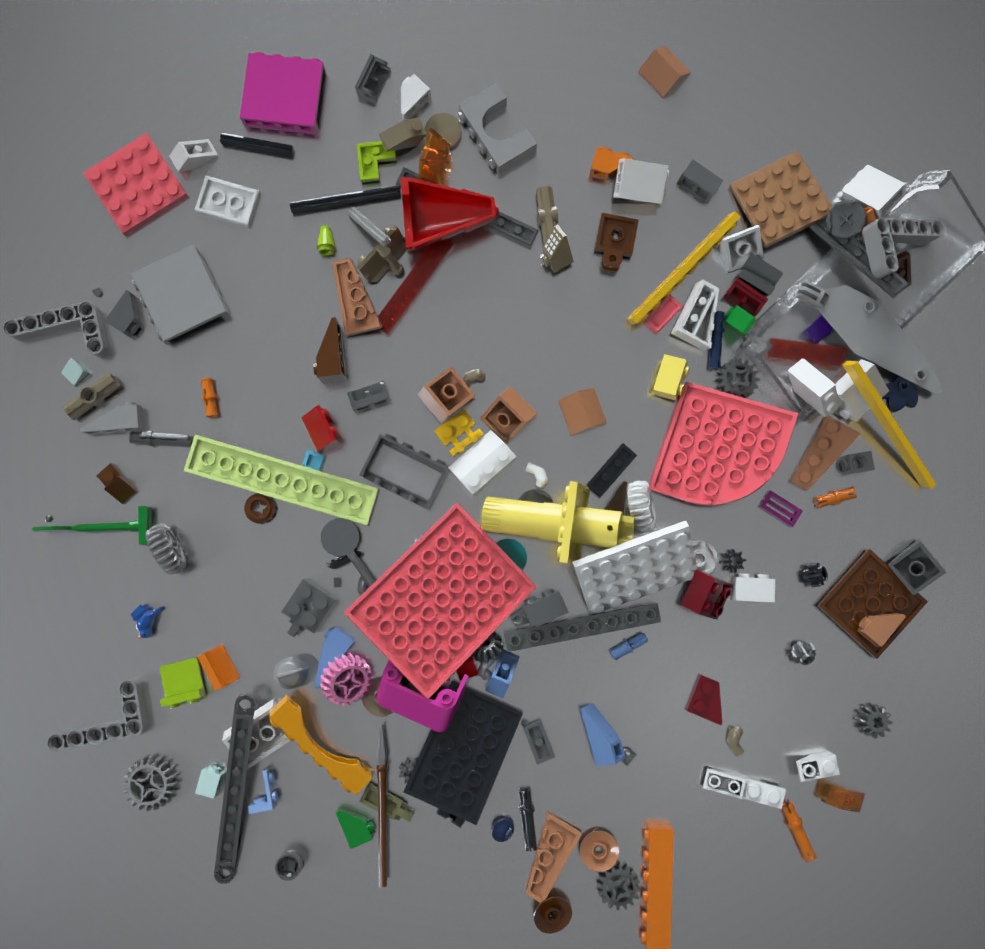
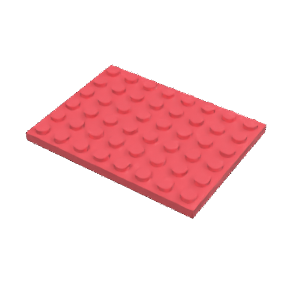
[343,503,537,699]

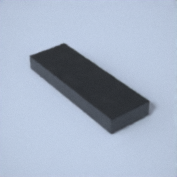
[585,443,637,499]

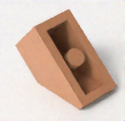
[857,613,906,647]

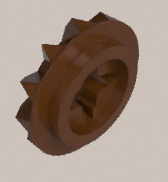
[244,493,275,524]

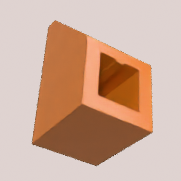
[589,147,633,180]

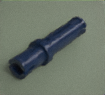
[708,311,725,369]

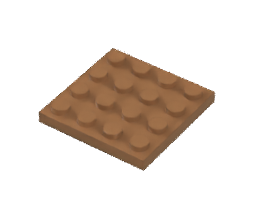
[730,151,833,248]

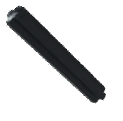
[220,133,293,156]

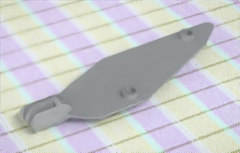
[795,280,943,395]

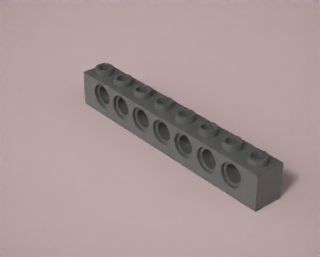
[504,602,661,652]

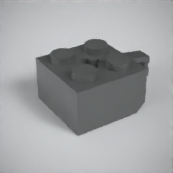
[281,579,338,637]
[511,588,569,627]

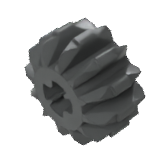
[472,632,504,664]
[857,704,893,739]

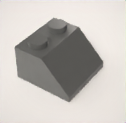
[888,539,946,596]

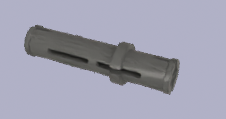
[129,431,190,446]

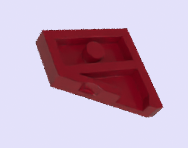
[686,674,723,726]

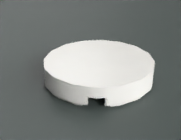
[692,540,718,574]

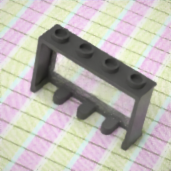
[359,433,449,510]

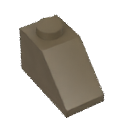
[379,118,426,152]

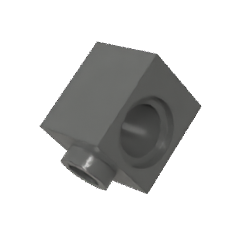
[841,451,875,475]

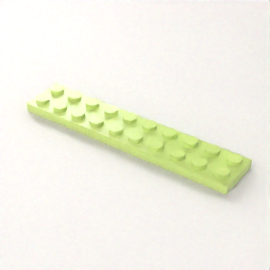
[183,435,379,525]

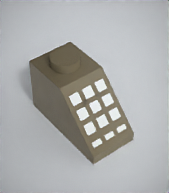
[542,225,574,272]

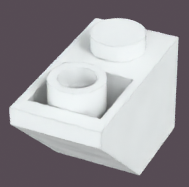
[796,751,840,782]

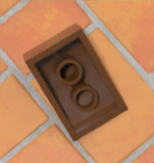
[313,317,346,383]

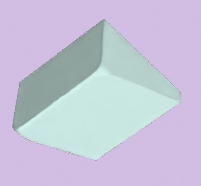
[61,358,88,386]

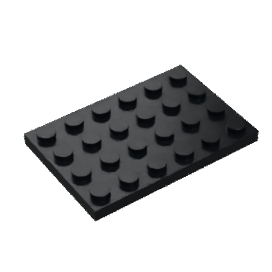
[403,681,523,825]

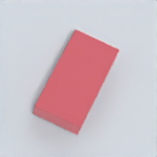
[643,294,683,334]

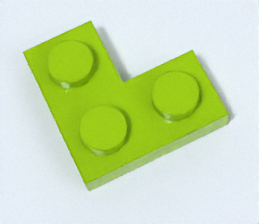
[356,141,396,182]

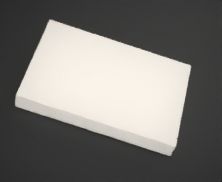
[195,175,260,228]

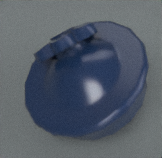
[491,819,514,842]

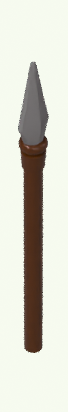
[376,725,388,887]

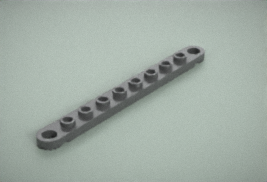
[214,693,256,884]

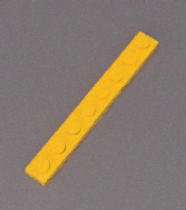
[626,212,740,325]

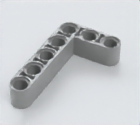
[863,218,945,279]
[3,301,109,358]
[47,678,148,752]

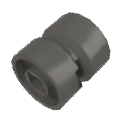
[275,847,305,881]

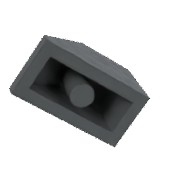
[105,290,140,337]

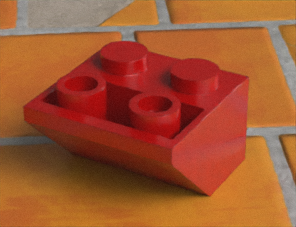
[301,405,342,454]

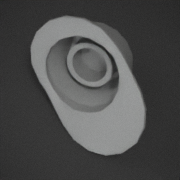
[274,654,319,689]

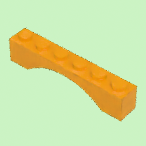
[269,695,373,795]

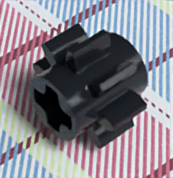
[721,549,747,573]
[803,563,828,588]

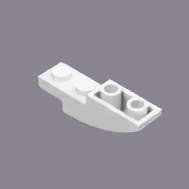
[703,768,786,809]

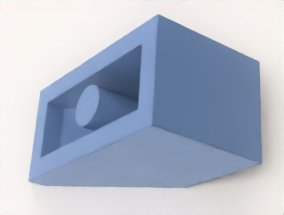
[485,650,520,698]

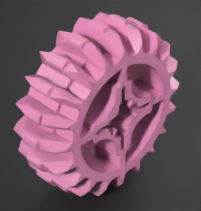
[320,653,373,707]

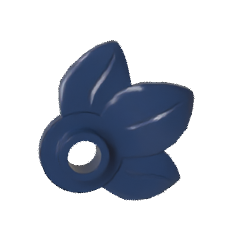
[883,376,918,412]

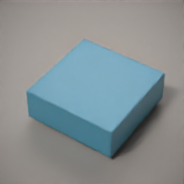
[302,450,326,471]

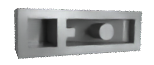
[80,402,144,434]

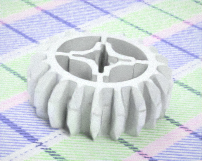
[627,481,656,533]

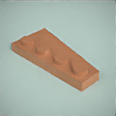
[332,258,383,336]
[789,416,861,491]
[526,812,582,903]

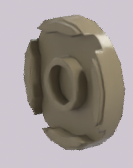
[425,112,462,151]

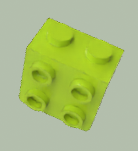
[160,658,206,709]

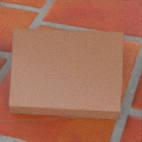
[638,46,691,98]
[558,388,607,436]

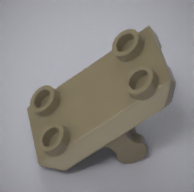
[357,225,406,282]

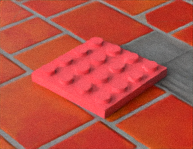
[83,133,188,236]

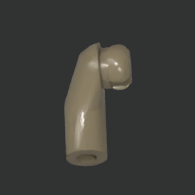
[462,369,485,387]
[727,726,744,757]

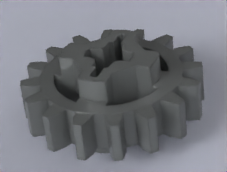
[717,358,760,398]
[597,864,641,911]

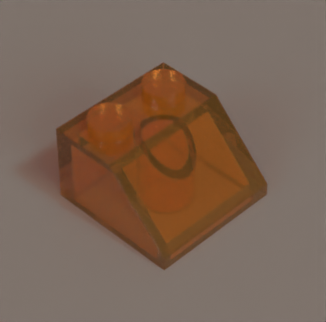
[418,128,452,184]

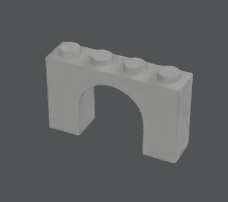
[458,82,537,173]

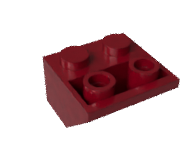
[681,569,733,620]

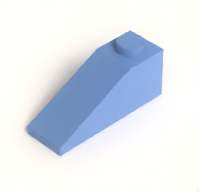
[314,626,356,689]

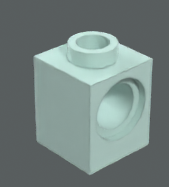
[195,765,225,799]

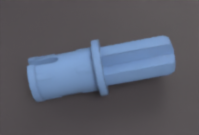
[610,633,648,660]

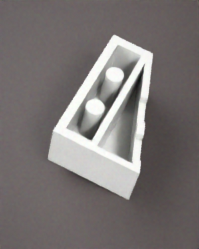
[671,280,719,351]

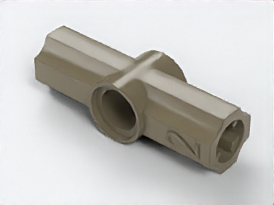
[536,186,558,244]
[63,373,120,420]

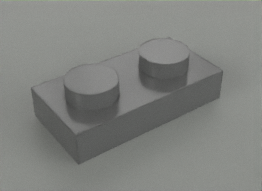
[523,719,555,764]

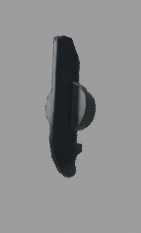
[326,551,363,569]

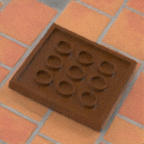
[817,549,928,659]

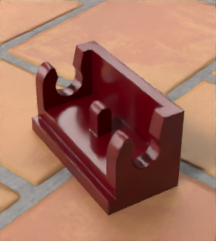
[722,278,768,317]

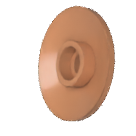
[580,831,619,872]

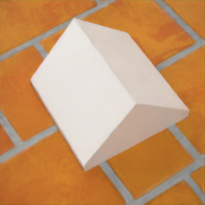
[717,225,764,272]

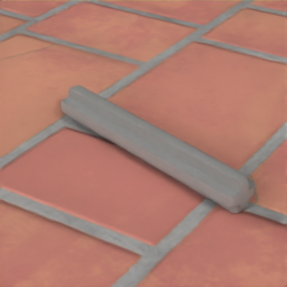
[348,207,391,247]

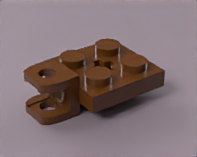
[595,213,639,273]

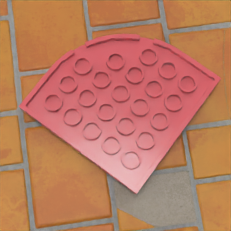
[650,382,798,505]

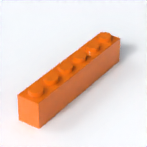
[641,824,674,949]

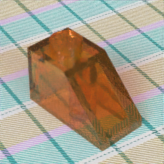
[821,782,865,813]

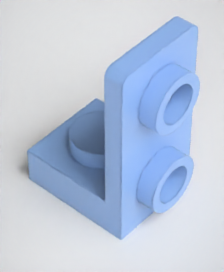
[248,767,278,814]

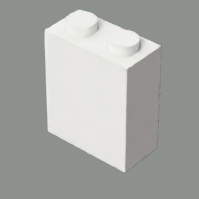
[613,158,669,204]
[842,165,906,220]
[788,358,840,417]
[835,359,889,422]

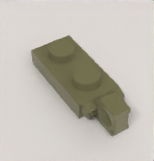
[360,782,414,822]

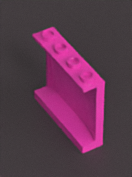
[240,52,325,133]

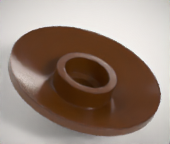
[534,897,572,934]

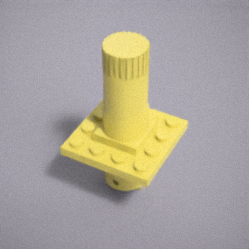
[481,481,635,565]

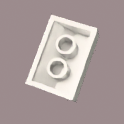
[448,430,516,496]
[222,699,290,770]

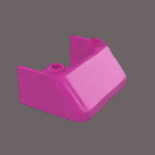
[376,660,470,733]

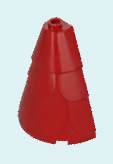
[400,177,499,251]

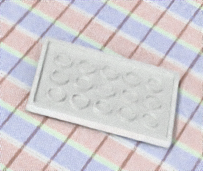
[573,521,698,615]

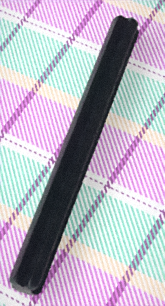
[290,185,401,214]

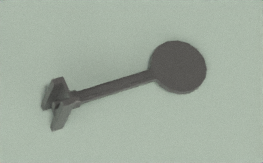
[321,518,375,587]

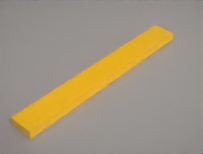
[842,361,936,489]

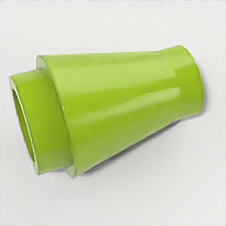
[316,226,335,256]

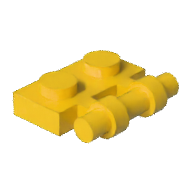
[434,408,483,456]

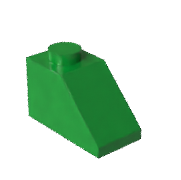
[725,305,757,335]
[335,806,376,849]

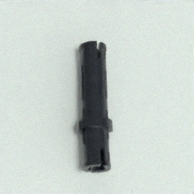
[519,789,537,851]

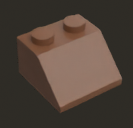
[417,366,476,424]
[480,386,537,444]

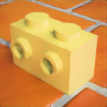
[653,354,690,401]

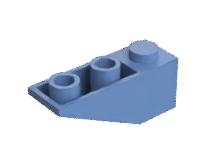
[581,703,626,766]

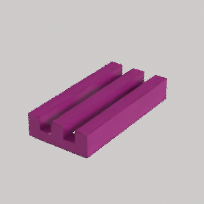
[759,490,803,527]

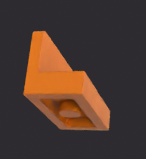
[197,645,240,691]

